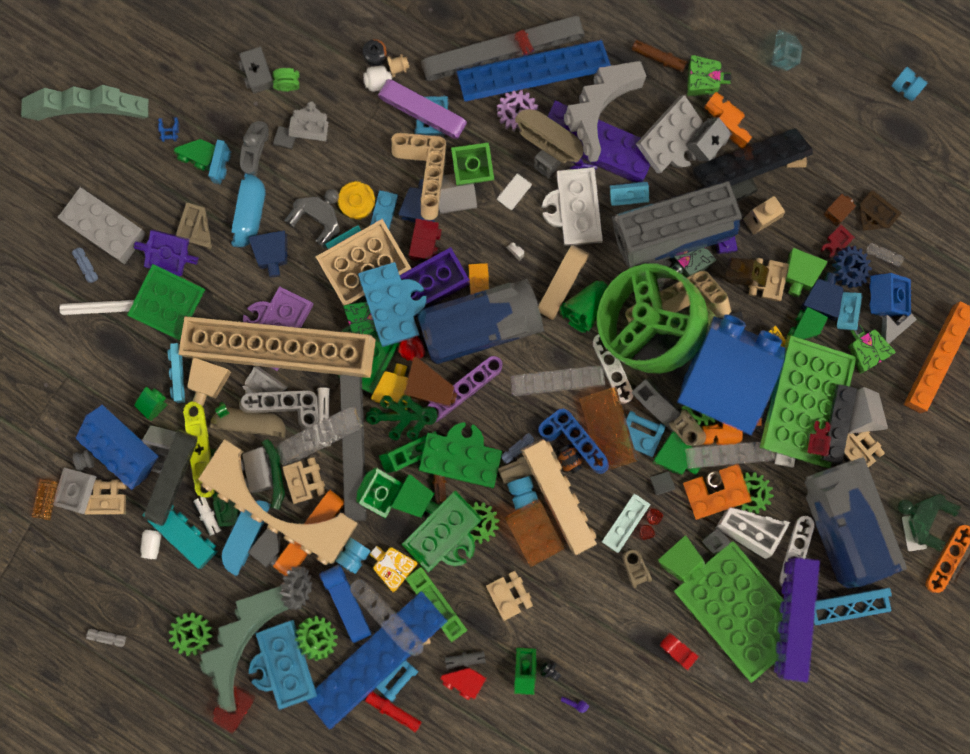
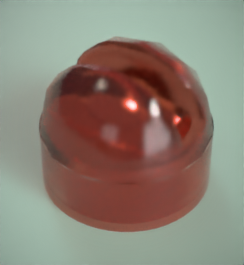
[646,508,664,525]
[639,525,656,540]

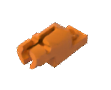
[704,92,752,148]
[701,418,762,445]

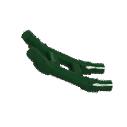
[262,439,285,510]

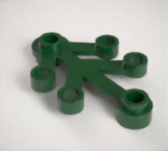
[366,395,437,440]

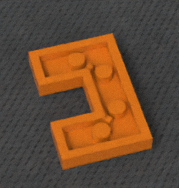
[683,464,752,520]

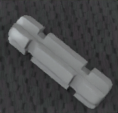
[86,629,126,647]

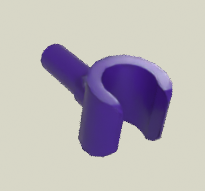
[570,158,597,170]
[561,697,589,713]

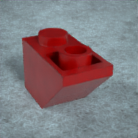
[440,667,486,700]

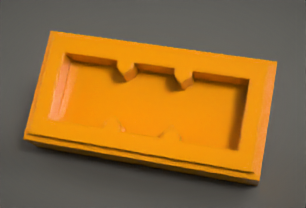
[469,263,489,294]

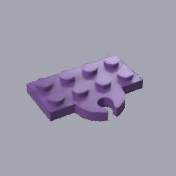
[243,286,314,371]

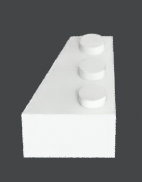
[716,508,790,559]

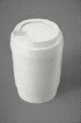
[141,530,161,559]

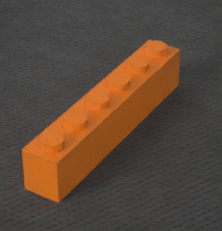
[903,301,970,414]

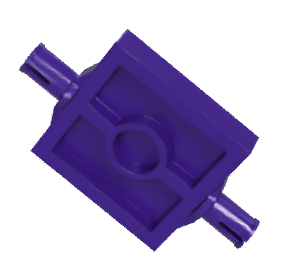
[134,229,199,276]

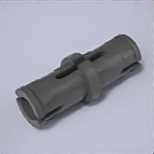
[445,650,486,669]

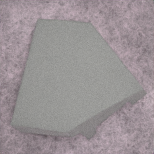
[289,101,328,141]
[243,366,288,408]

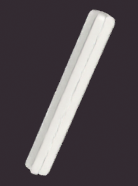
[60,300,134,315]

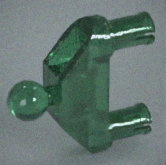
[898,493,961,552]

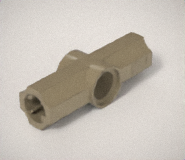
[498,448,557,484]

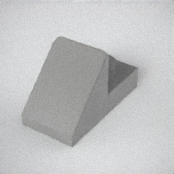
[881,314,917,344]

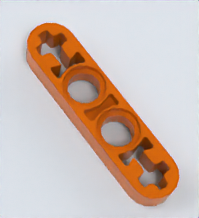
[926,525,970,593]

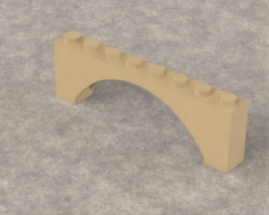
[198,440,358,565]

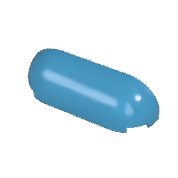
[231,173,265,247]
[222,501,270,576]

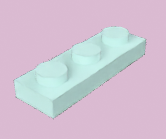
[602,494,650,553]

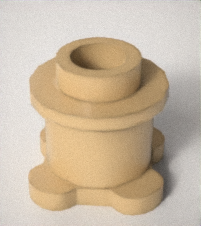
[387,54,409,77]

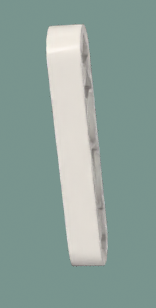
[593,334,633,404]
[779,516,814,586]

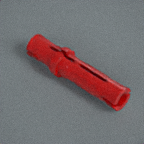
[365,691,422,732]

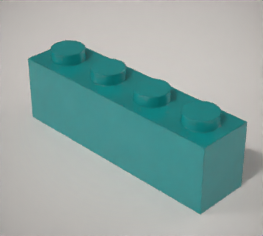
[142,505,217,569]

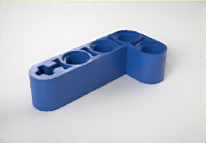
[539,409,609,474]
[320,565,372,643]

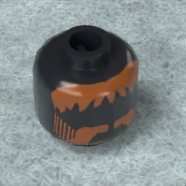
[362,39,387,67]
[556,444,584,474]

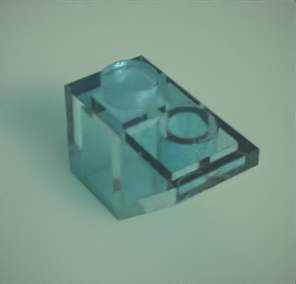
[772,30,803,71]

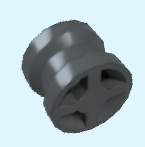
[73,449,94,471]

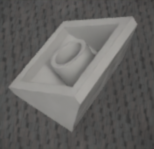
[439,174,477,214]
[849,387,888,434]

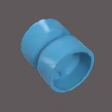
[891,67,928,102]
[507,476,539,510]
[335,537,371,574]

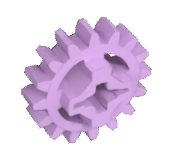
[497,90,538,131]

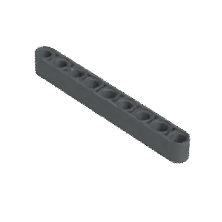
[421,16,585,81]
[340,375,367,521]

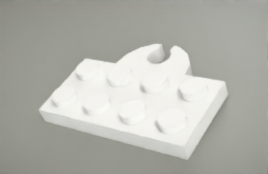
[542,168,603,246]

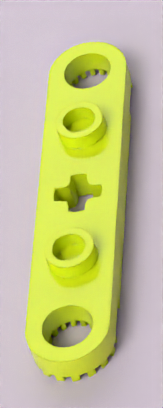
[183,402,215,498]

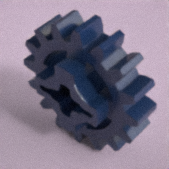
[832,246,872,288]

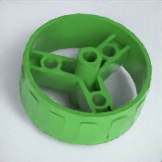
[597,264,708,373]

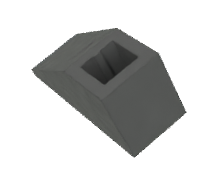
[632,377,681,432]

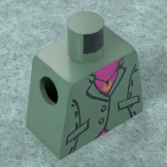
[671,247,716,278]

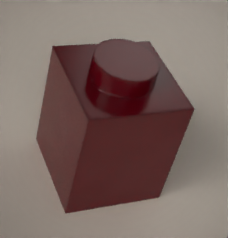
[413,218,442,244]
[409,237,438,262]

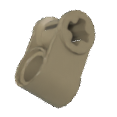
[669,410,706,446]
[622,549,652,588]

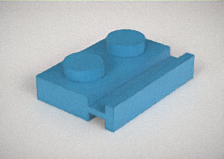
[208,140,231,185]

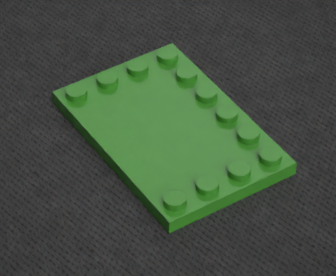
[760,335,857,468]
[674,541,784,683]

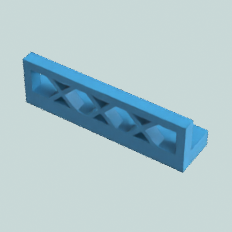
[814,588,892,625]

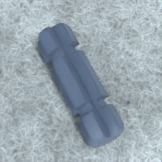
[72,248,98,283]
[501,433,534,464]

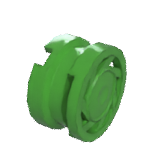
[273,68,299,91]

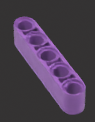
[378,79,467,139]
[428,356,502,423]

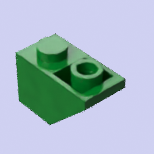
[174,139,215,171]
[787,307,828,340]
[134,387,168,421]

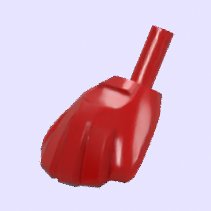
[398,336,426,361]

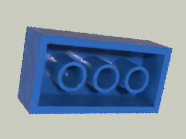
[76,405,159,490]

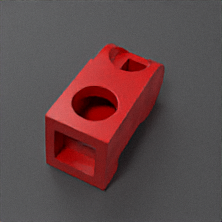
[659,633,699,670]

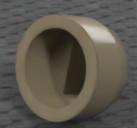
[705,471,722,487]

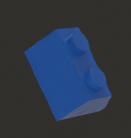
[869,273,911,317]

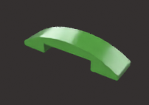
[405,567,467,642]

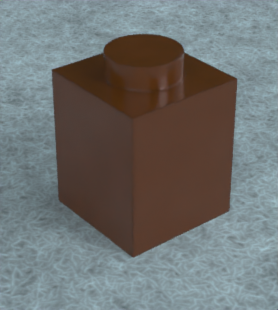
[823,194,856,226]

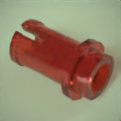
[514,30,534,56]

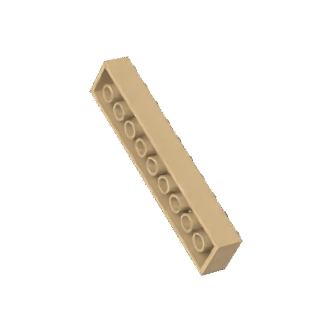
[179,317,376,378]

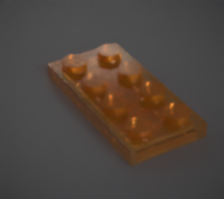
[579,387,638,471]

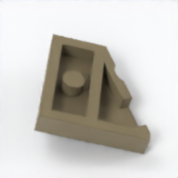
[176,202,212,249]

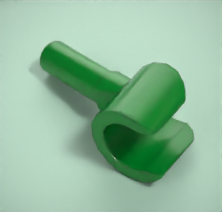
[215,402,230,419]

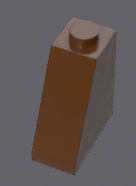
[404,357,457,408]

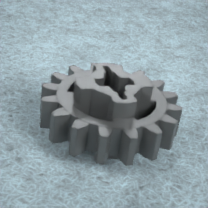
[280,566,312,610]

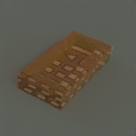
[32,479,58,520]

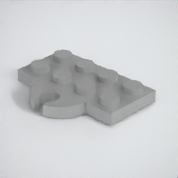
[636,95,704,173]

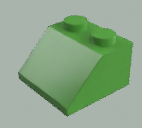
[451,143,494,186]

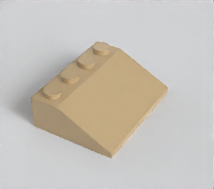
[316,219,411,306]

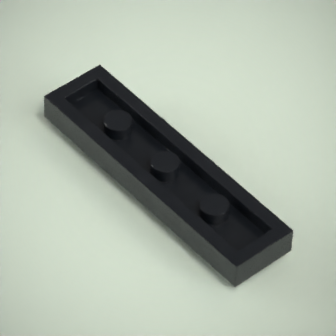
[821,384,857,464]

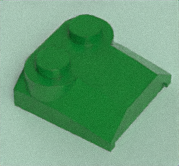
[356,468,404,518]

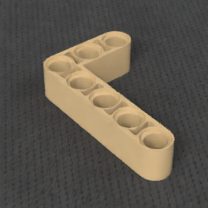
[392,133,446,220]
[625,271,731,331]

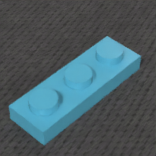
[168,343,185,403]

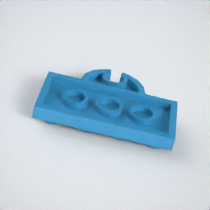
[358,262,426,347]
[249,621,317,710]

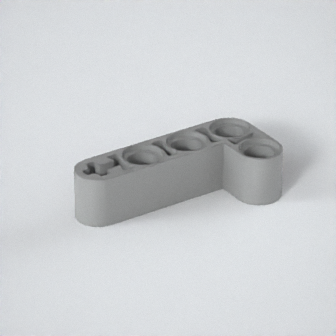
[239,391,318,429]

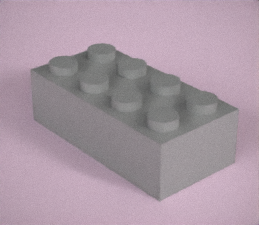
[58,187,147,265]

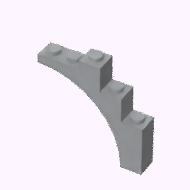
[564,61,646,162]

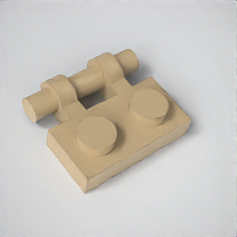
[748,258,789,302]
[844,431,885,467]
[283,457,326,504]
[85,479,127,515]
[486,571,533,621]

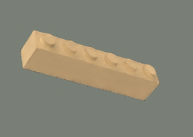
[520,439,597,555]

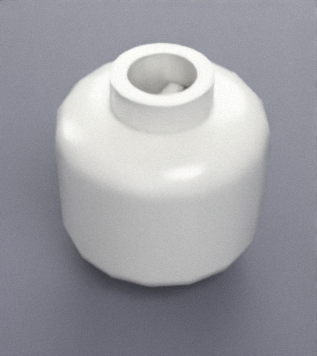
[364,66,392,91]

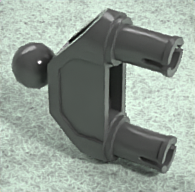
[240,121,269,176]
[284,189,340,248]

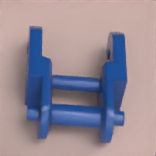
[159,117,179,142]

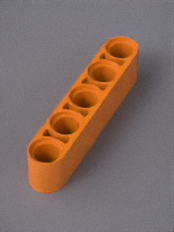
[273,490,345,576]

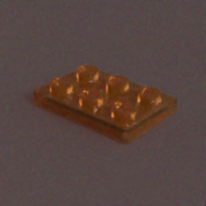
[504,499,565,567]

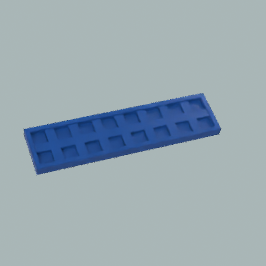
[457,40,611,102]
[306,591,447,729]

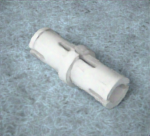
[193,497,221,536]

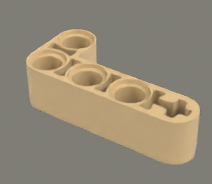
[538,245,589,320]

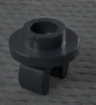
[540,660,561,681]

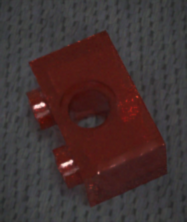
[212,685,256,733]

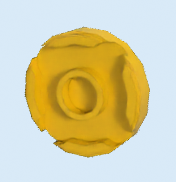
[338,181,376,219]

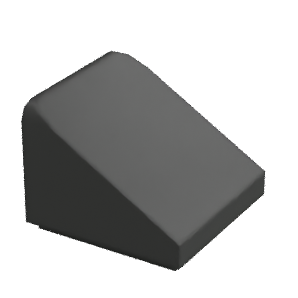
[650,472,676,496]

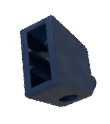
[399,179,435,223]
[249,231,287,278]
[800,272,843,321]

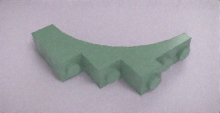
[21,85,148,121]
[200,586,289,712]

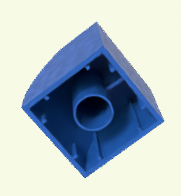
[678,315,785,435]

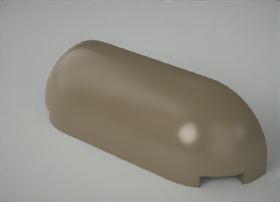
[515,109,584,163]
[209,408,286,438]

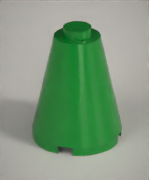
[559,281,608,333]

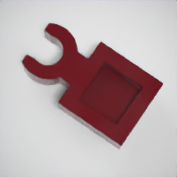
[820,225,855,259]
[807,421,831,456]

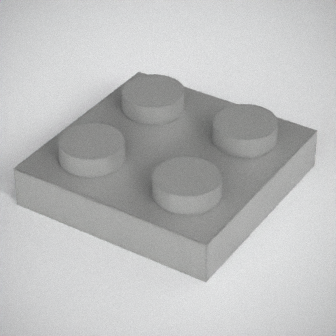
[52,468,96,514]

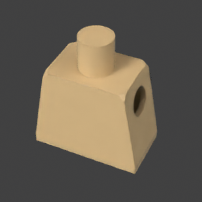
[743,196,785,235]
[188,357,231,406]

